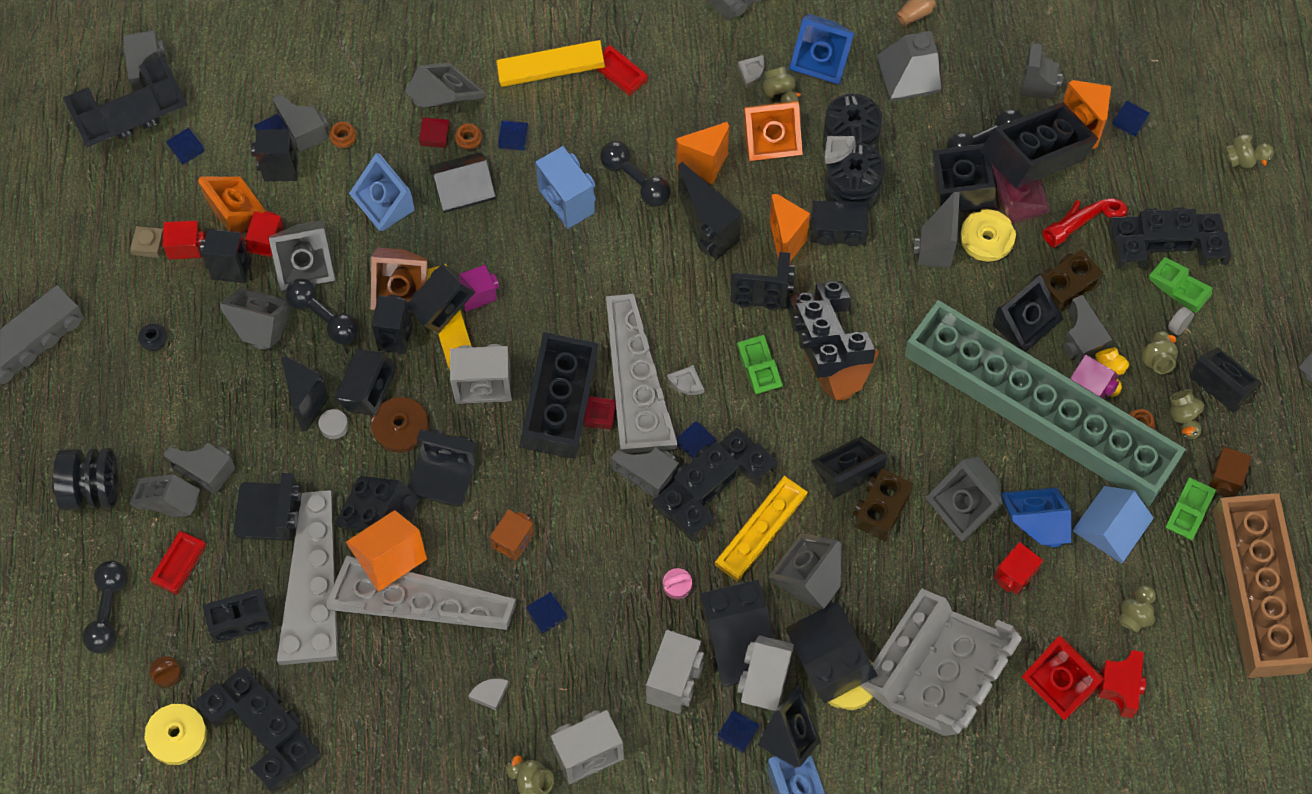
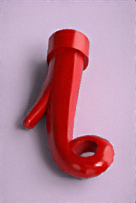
[1042,198,1128,248]

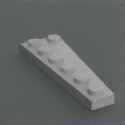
[606,294,677,453]
[277,490,338,665]
[326,556,516,630]

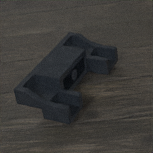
[63,56,187,148]
[1108,207,1231,269]
[787,281,875,378]
[653,428,778,542]
[194,666,322,794]

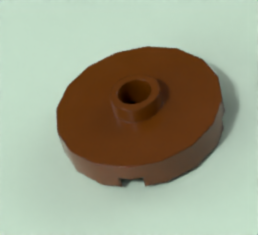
[371,397,429,453]

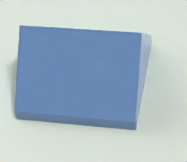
[349,153,415,231]
[1073,486,1154,564]
[767,756,825,794]

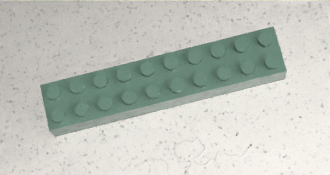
[904,300,1186,506]

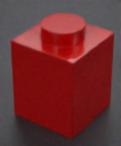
[245,211,285,257]
[163,221,206,260]
[994,542,1043,595]

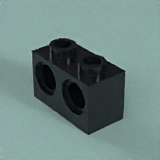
[371,295,413,354]
[202,588,274,644]

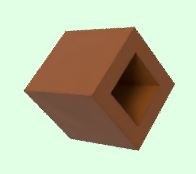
[489,509,535,562]

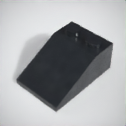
[678,162,741,261]
[700,580,773,688]
[785,600,878,704]

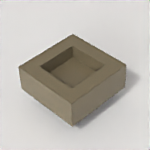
[130,226,163,258]

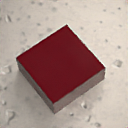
[419,117,450,148]
[584,396,616,430]

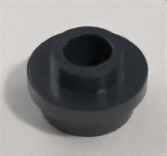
[138,323,167,351]

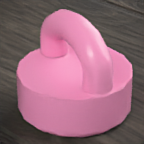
[663,568,692,599]

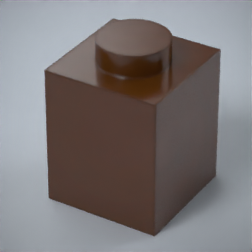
[1208,446,1252,497]

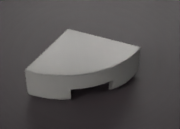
[738,55,764,88]
[825,136,855,164]
[667,365,704,395]
[468,679,509,710]

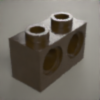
[1041,249,1104,312]
[853,469,914,542]

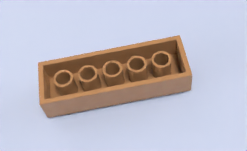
[1213,493,1312,678]

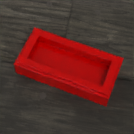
[596,45,648,97]
[150,530,207,595]

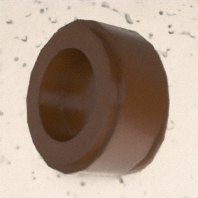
[149,656,181,688]

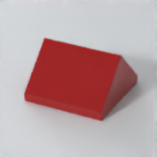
[1021,635,1104,720]

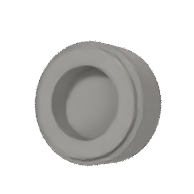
[1168,307,1194,336]
[319,409,348,439]

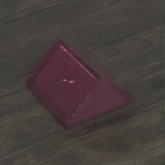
[991,163,1050,224]

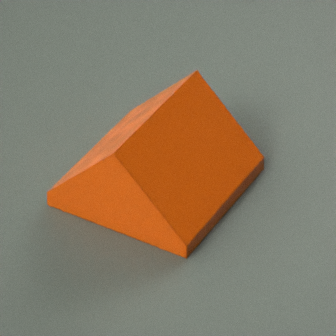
[1063,80,1111,149]
[743,101,803,161]
[676,122,729,185]
[198,177,266,234]
[769,194,810,262]
[346,510,427,592]

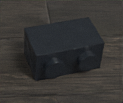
[251,129,298,181]
[811,200,868,246]
[200,229,251,283]
[407,264,475,333]
[335,349,397,416]

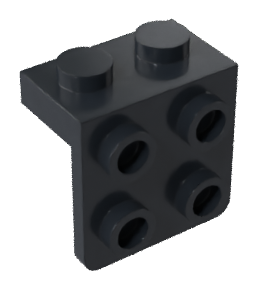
[731,252,795,310]
[408,429,478,507]
[233,473,301,541]
[336,476,420,532]

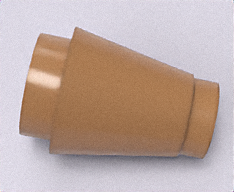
[896,0,936,27]

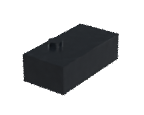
[980,102,1099,189]
[519,332,599,459]

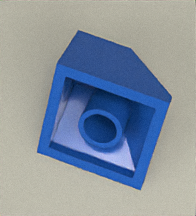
[789,14,854,84]
[1000,488,1071,547]

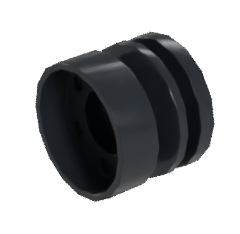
[822,93,882,150]
[824,142,884,210]
[53,448,119,510]

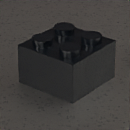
[933,143,996,211]

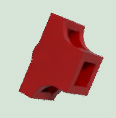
[1098,650,1146,718]

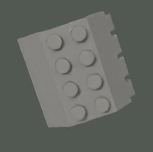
[860,589,1022,736]

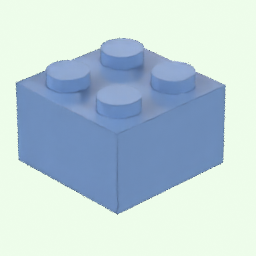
[535,146,596,229]

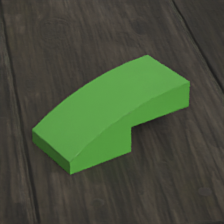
[1149,257,1212,313]
[736,335,783,395]
[1165,477,1216,541]

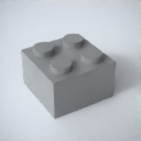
[450,344,512,404]
[646,630,705,714]
[737,635,794,711]
[551,710,624,785]

